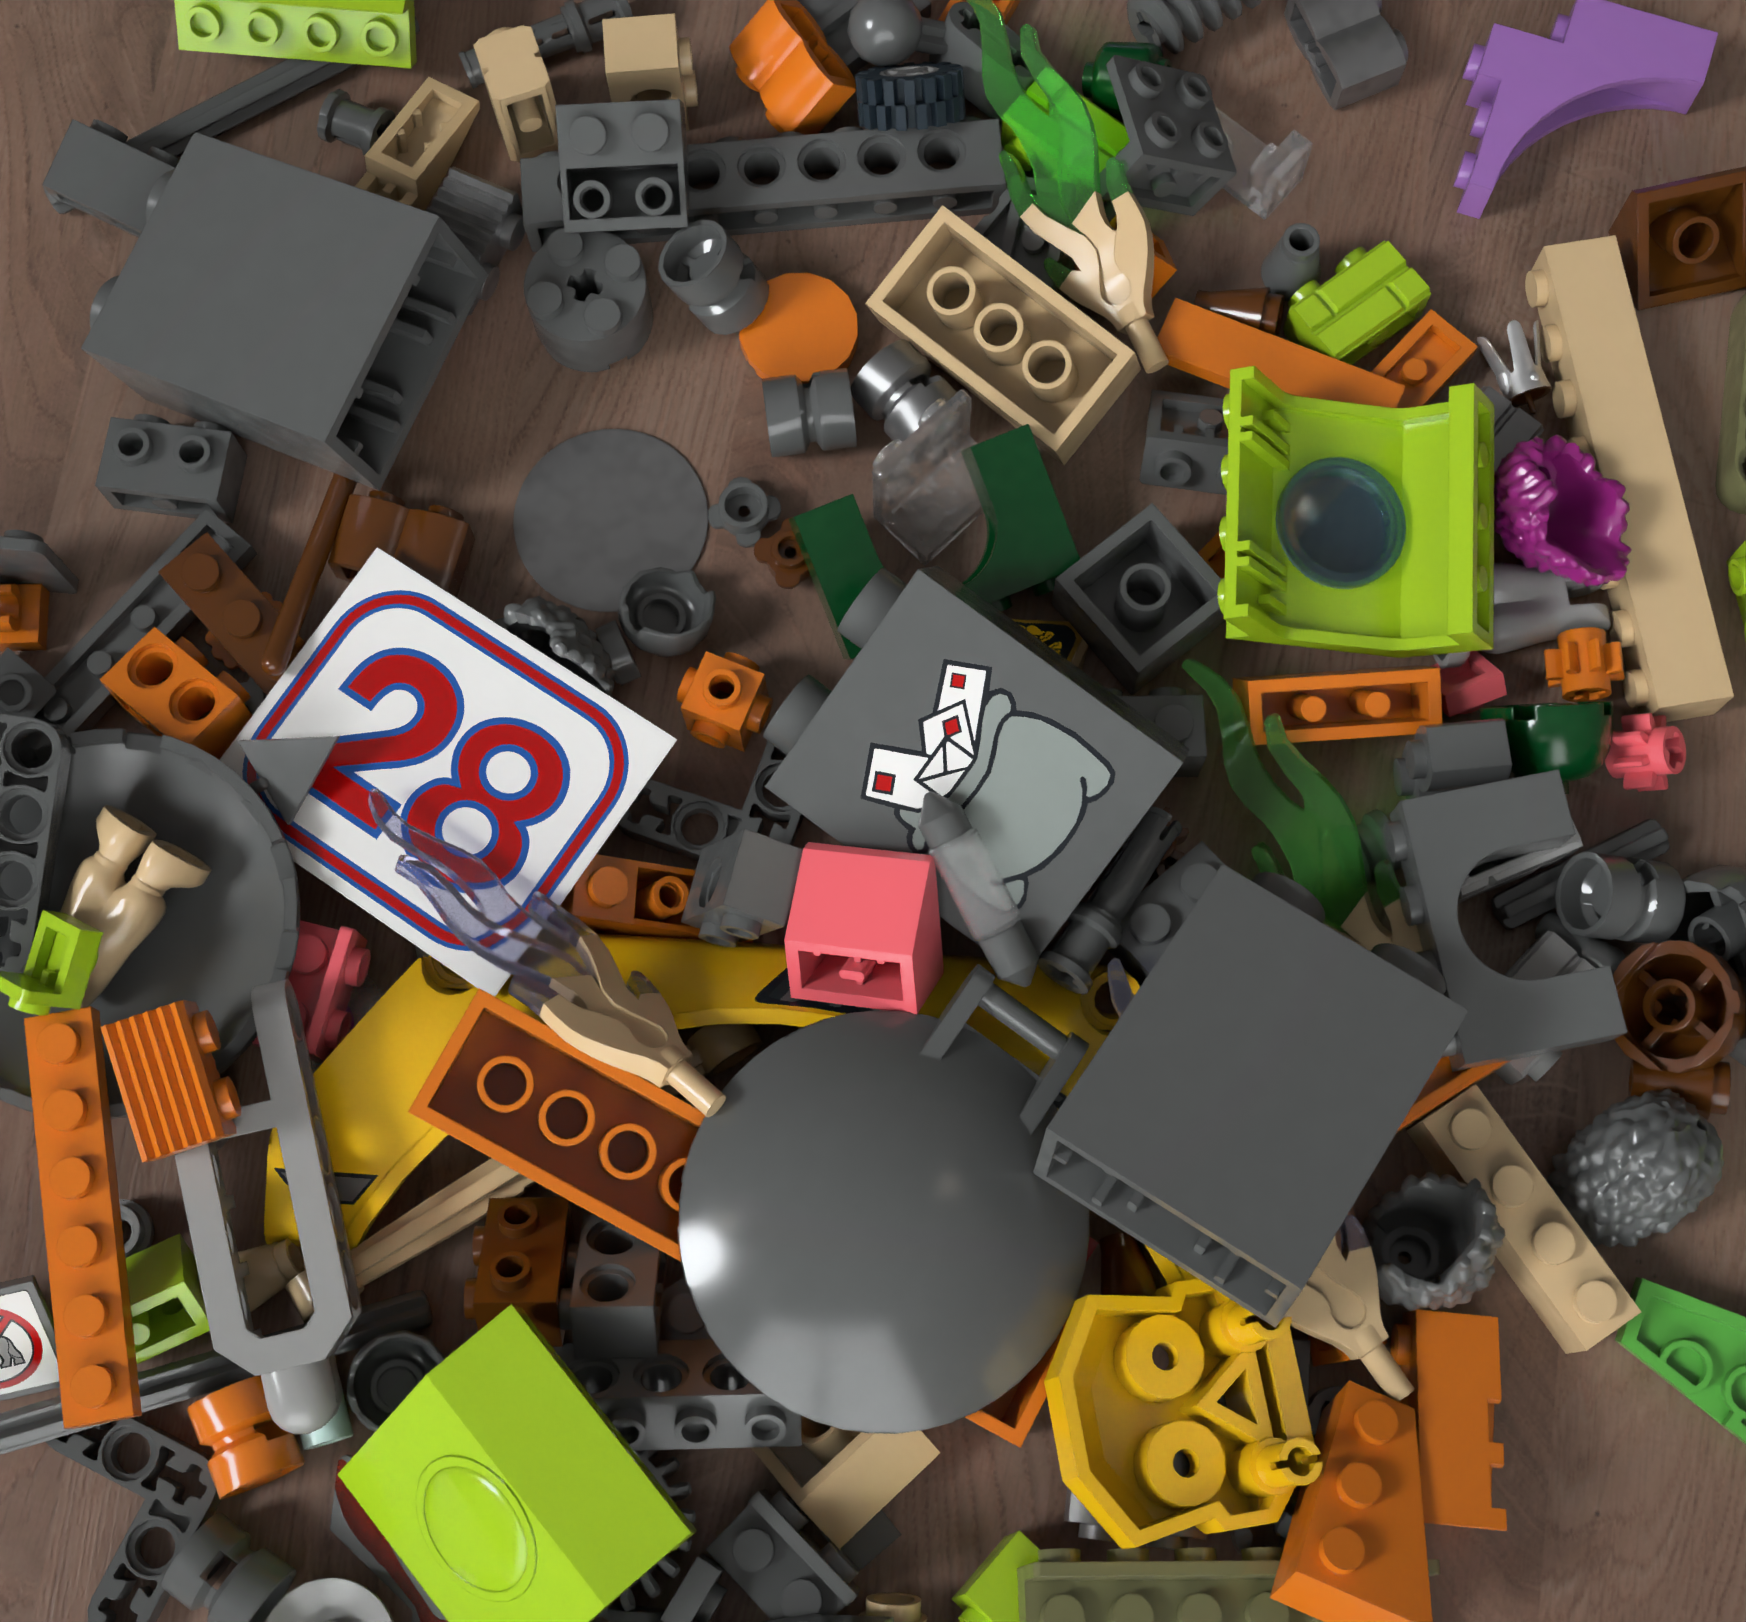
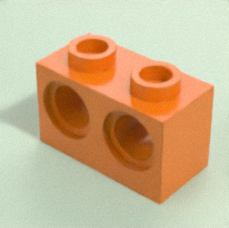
[99,627,252,760]

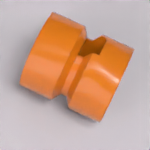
[187,1375,305,1499]

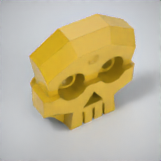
[1044,1278,1323,1549]

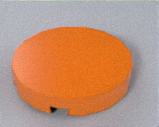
[739,273,858,384]

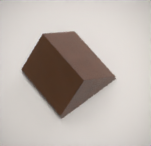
[1608,166,1746,311]

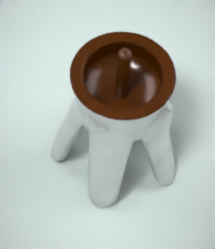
[1477,320,1552,415]

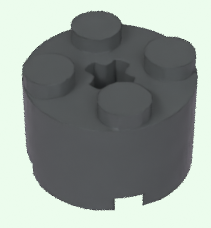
[524,228,653,372]

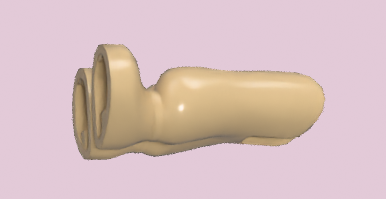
[60,805,212,1008]

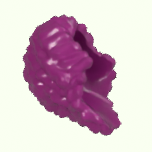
[1494,435,1632,587]

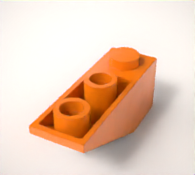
[545,854,753,943]

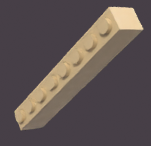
[1525,235,1734,722]

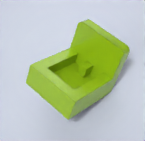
[0,910,103,1016]

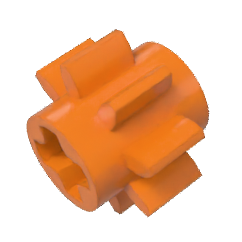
[1544,627,1625,702]

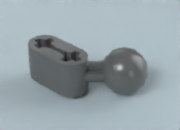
[847,0,1043,121]

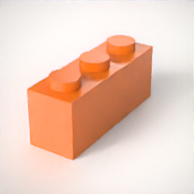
[1233,665,1442,746]

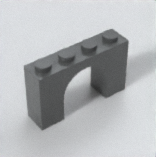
[1384,769,1627,1072]

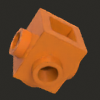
[677,651,773,752]

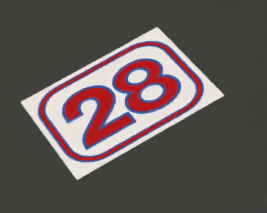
[220,547,677,997]

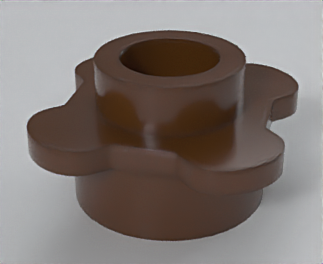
[754,517,810,589]

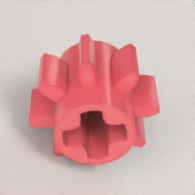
[1605,713,1686,792]

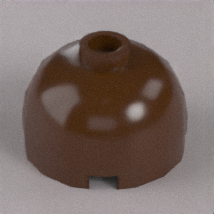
[1613,940,1746,1074]

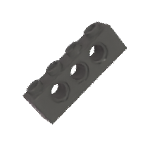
[553,1339,802,1450]

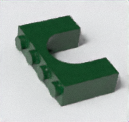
[789,424,1080,660]

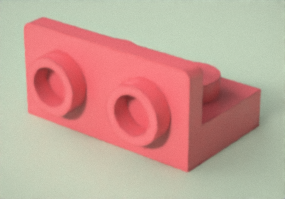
[251,920,371,1063]

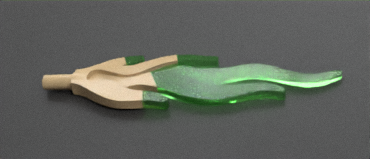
[966,0,1169,374]
[1182,659,1423,953]

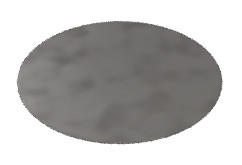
[513,429,708,612]

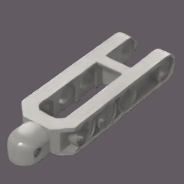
[174,979,363,1435]

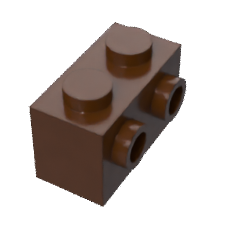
[464,1197,576,1347]

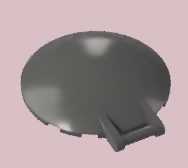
[0,728,301,1120]
[677,964,1089,1434]

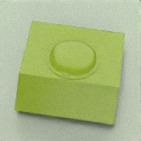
[337,1304,697,1622]

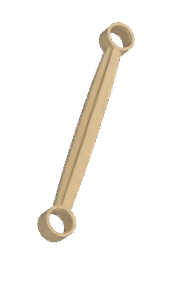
[285,1024,763,1323]

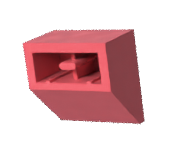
[784,842,944,1014]

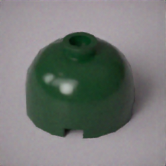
[1480,701,1614,794]

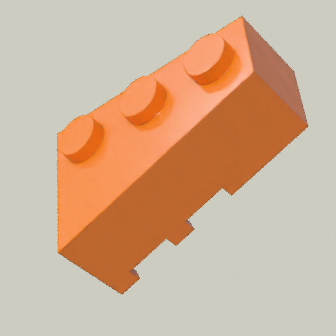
[1390,1309,1507,1531]
[1270,1380,1433,1622]

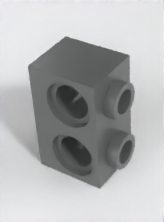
[559,1214,667,1359]

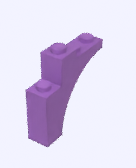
[1453,0,1718,219]

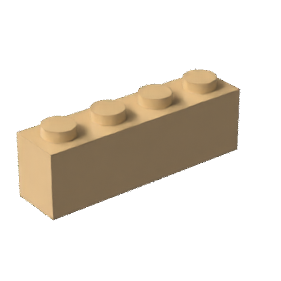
[1407,1084,1641,1354]

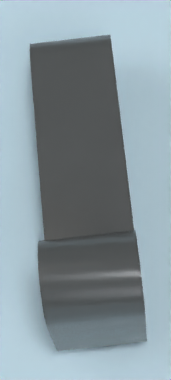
[0,713,71,973]

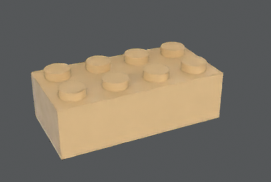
[865,205,1141,465]

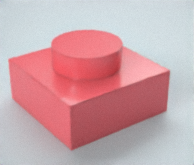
[1429,651,1507,717]

